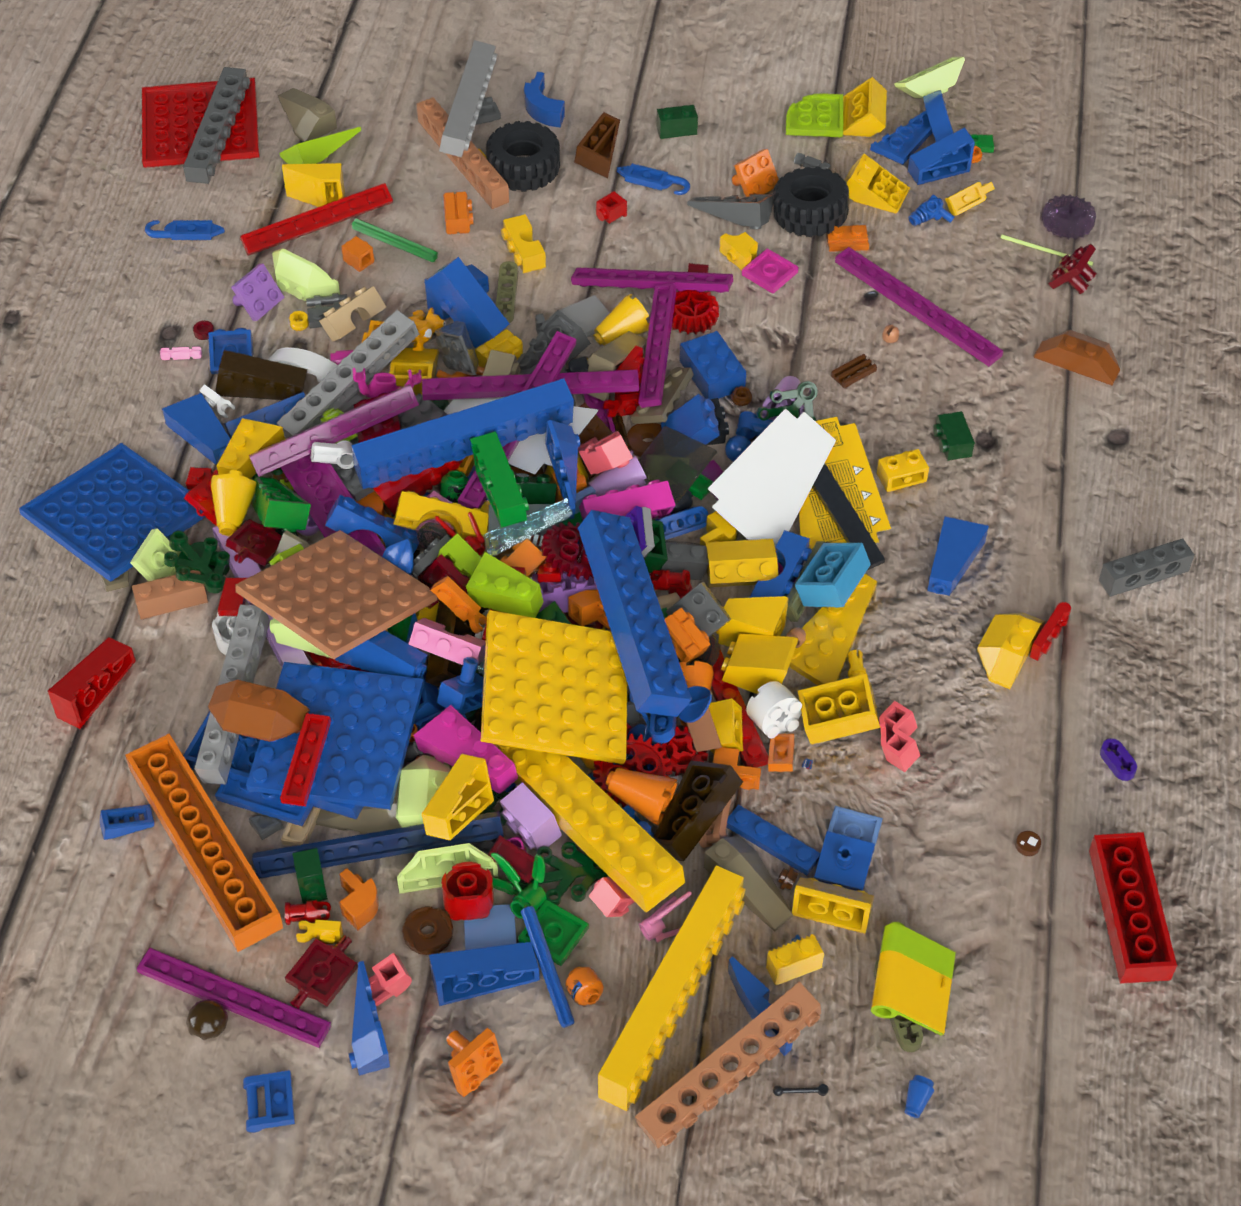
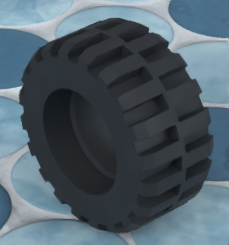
[486,121,560,192]
[773,167,849,237]

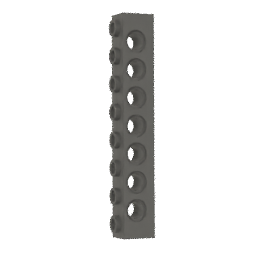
[183,67,250,184]

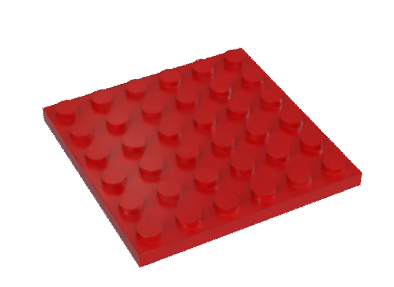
[142,78,260,168]

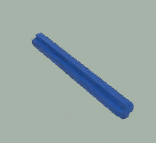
[521,906,574,1028]

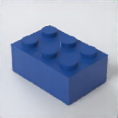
[680,331,746,399]

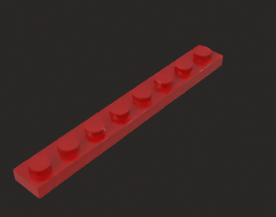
[240,183,393,256]

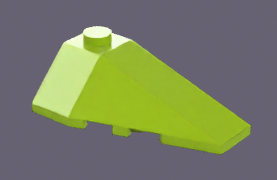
[279,127,361,164]

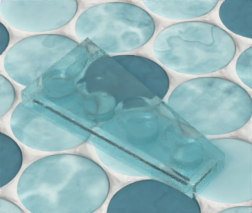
[484,499,573,557]

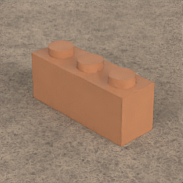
[132,570,208,620]

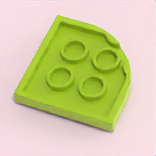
[786,94,843,137]

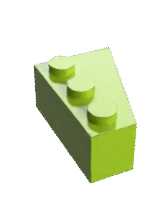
[466,552,544,618]

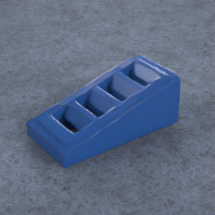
[100,804,155,840]

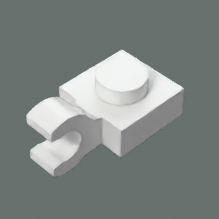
[200,384,235,418]

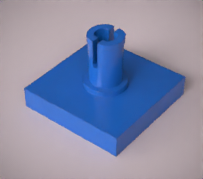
[814,831,875,891]

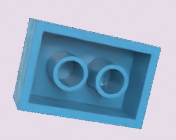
[795,543,871,608]

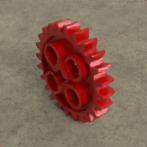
[593,734,672,808]

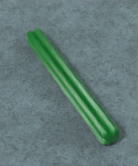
[352,218,438,262]

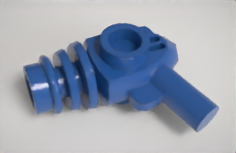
[908,195,955,226]

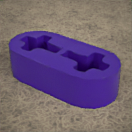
[1100,738,1137,781]

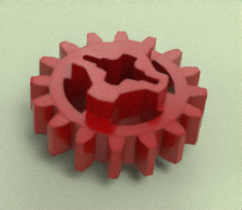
[659,726,708,776]

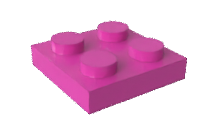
[742,248,799,294]

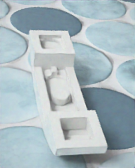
[268,348,338,383]

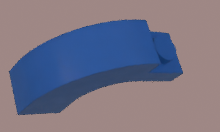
[524,72,565,128]

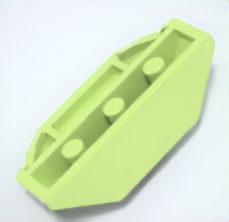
[894,57,965,101]
[272,248,340,301]
[396,755,451,827]
[397,843,498,894]

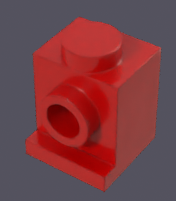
[596,191,627,224]

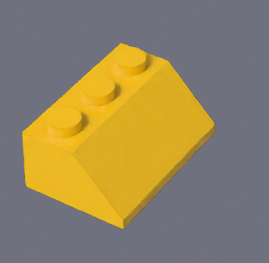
[843,77,887,137]
[705,539,778,588]
[792,877,874,934]

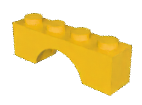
[393,491,489,539]

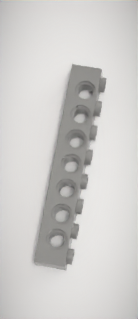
[277,310,419,438]
[194,605,270,784]

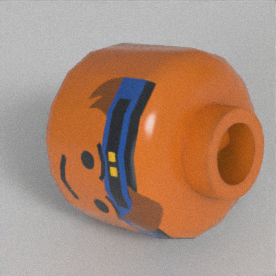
[565,967,604,1005]

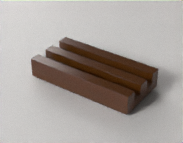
[831,354,877,389]

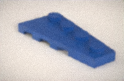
[870,111,933,165]

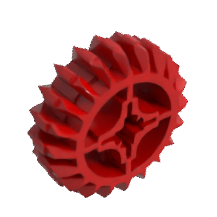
[672,290,719,335]

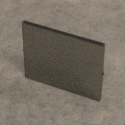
[638,426,717,504]

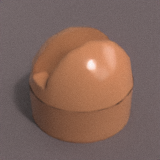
[882,325,899,343]
[786,627,806,648]

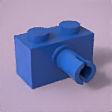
[437,657,484,715]

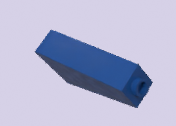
[162,393,231,465]
[927,517,989,596]
[335,630,427,678]

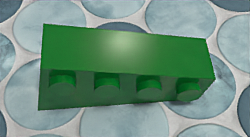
[470,431,529,528]
[251,476,311,532]

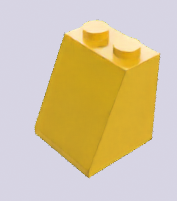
[716,596,788,647]
[721,633,798,694]

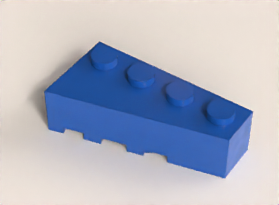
[429,942,540,1006]

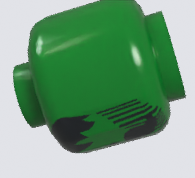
[440,470,469,503]

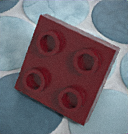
[1048,243,1097,294]
[422,554,470,609]

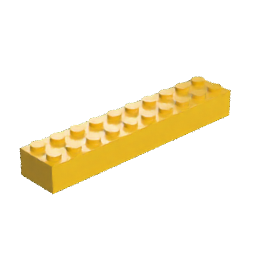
[494,744,685,913]
[598,865,746,1111]

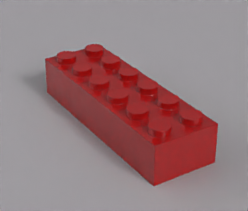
[1089,832,1177,984]

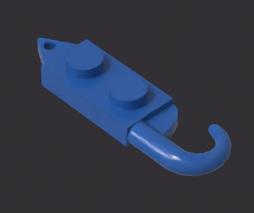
[617,163,690,195]
[145,220,225,240]

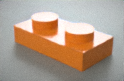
[768,734,795,772]

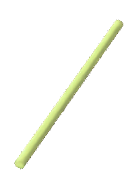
[1001,235,1093,266]

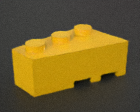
[217,418,285,479]
[422,754,494,840]

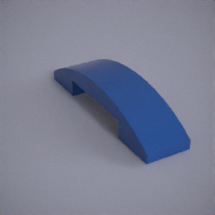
[923,90,954,142]

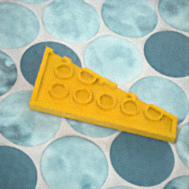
[789,574,877,686]

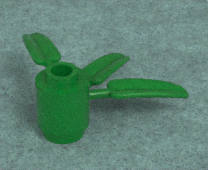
[491,853,547,919]

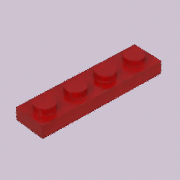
[280,713,331,807]

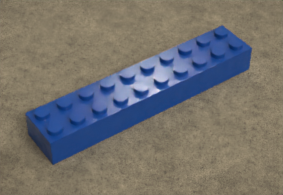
[351,379,574,489]
[578,510,692,717]

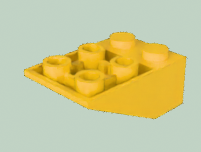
[845,154,910,214]
[282,163,345,207]
[389,348,439,395]

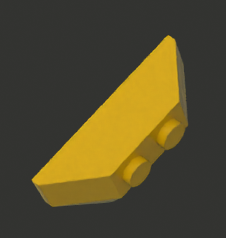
[977,613,1045,689]

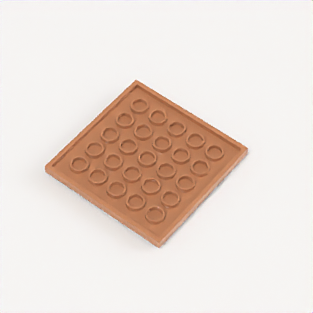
[236,530,437,659]

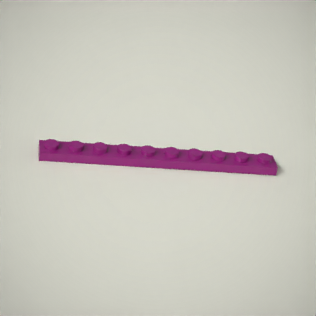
[835,247,1003,367]
[458,331,576,509]
[422,370,639,401]

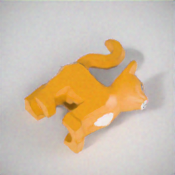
[408,307,446,351]

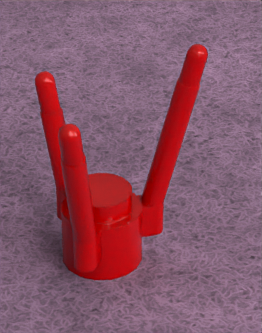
[435,512,486,556]

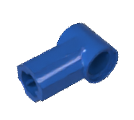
[736,411,774,440]

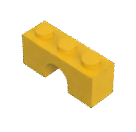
[501,214,546,273]

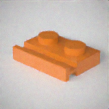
[826,225,869,252]

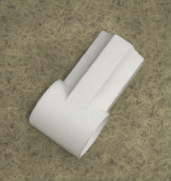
[311,441,354,469]

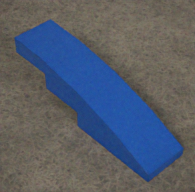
[728,956,793,1056]

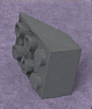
[435,321,479,376]

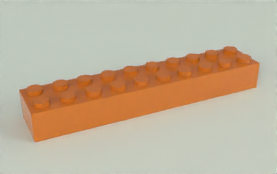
[125,733,283,952]

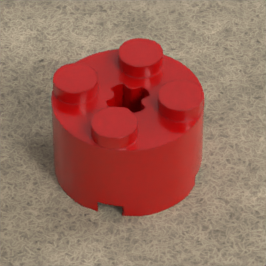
[441,862,494,921]

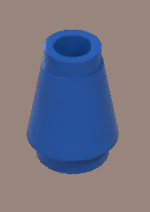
[904,1075,935,1118]

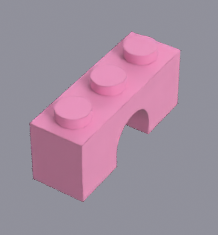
[409,618,486,667]

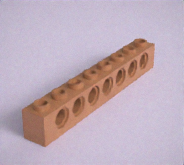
[417,97,509,209]
[635,982,821,1149]

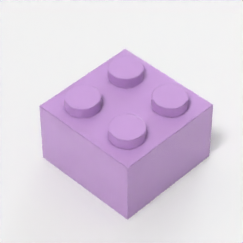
[500,782,562,851]

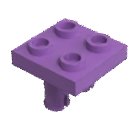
[231,263,285,321]

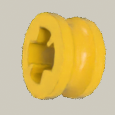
[289,311,309,331]

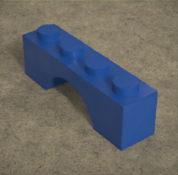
[325,495,420,554]
[749,530,812,598]

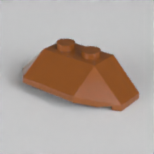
[1034,330,1120,386]
[208,680,310,742]

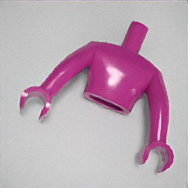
[352,367,422,398]

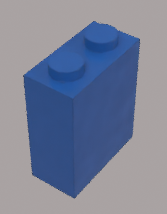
[661,394,719,459]

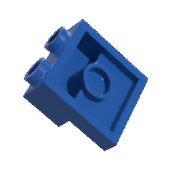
[208,328,253,374]

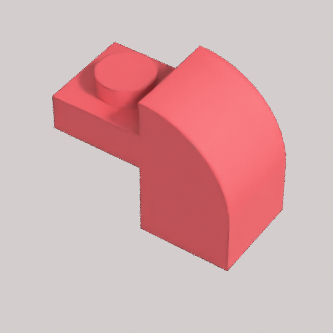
[368,953,412,1007]

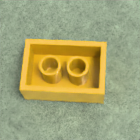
[798,674,881,745]

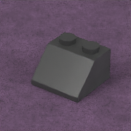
[658,541,708,580]

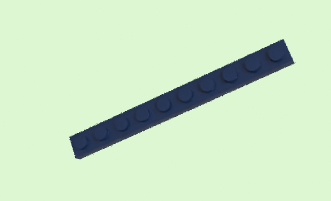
[252,811,504,879]

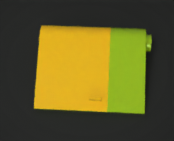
[871,922,956,1036]

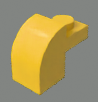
[700,511,737,546]

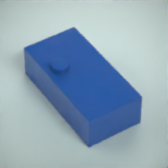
[424,257,510,348]

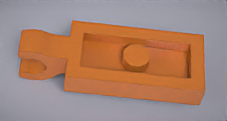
[431,576,487,634]

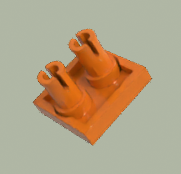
[732,149,779,197]
[446,1027,503,1097]

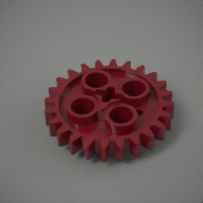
[541,522,594,580]

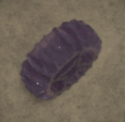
[1042,194,1096,240]

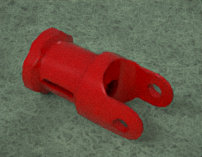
[651,570,690,590]
[285,900,331,925]

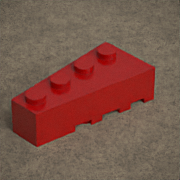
[373,459,463,516]

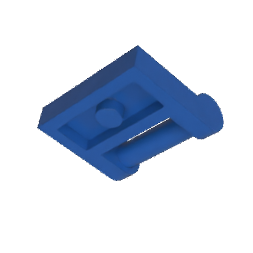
[243,1070,295,1133]

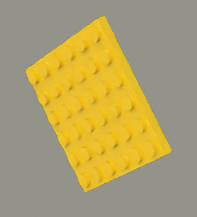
[481,610,627,764]

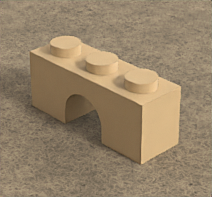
[319,286,386,342]

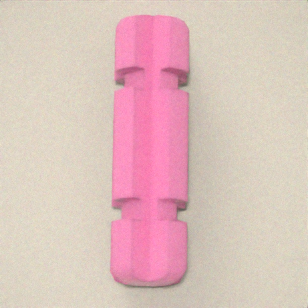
[160,346,202,360]

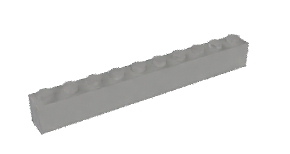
[439,40,498,157]

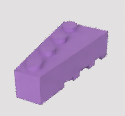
[532,572,598,613]

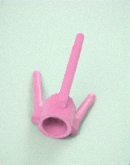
[639,891,692,943]

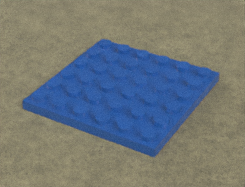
[19,443,205,582]
[246,662,424,810]

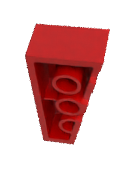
[48,637,136,729]

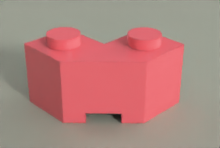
[578,431,633,474]
[879,701,920,772]
[589,877,635,917]

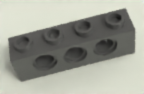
[1099,538,1195,597]

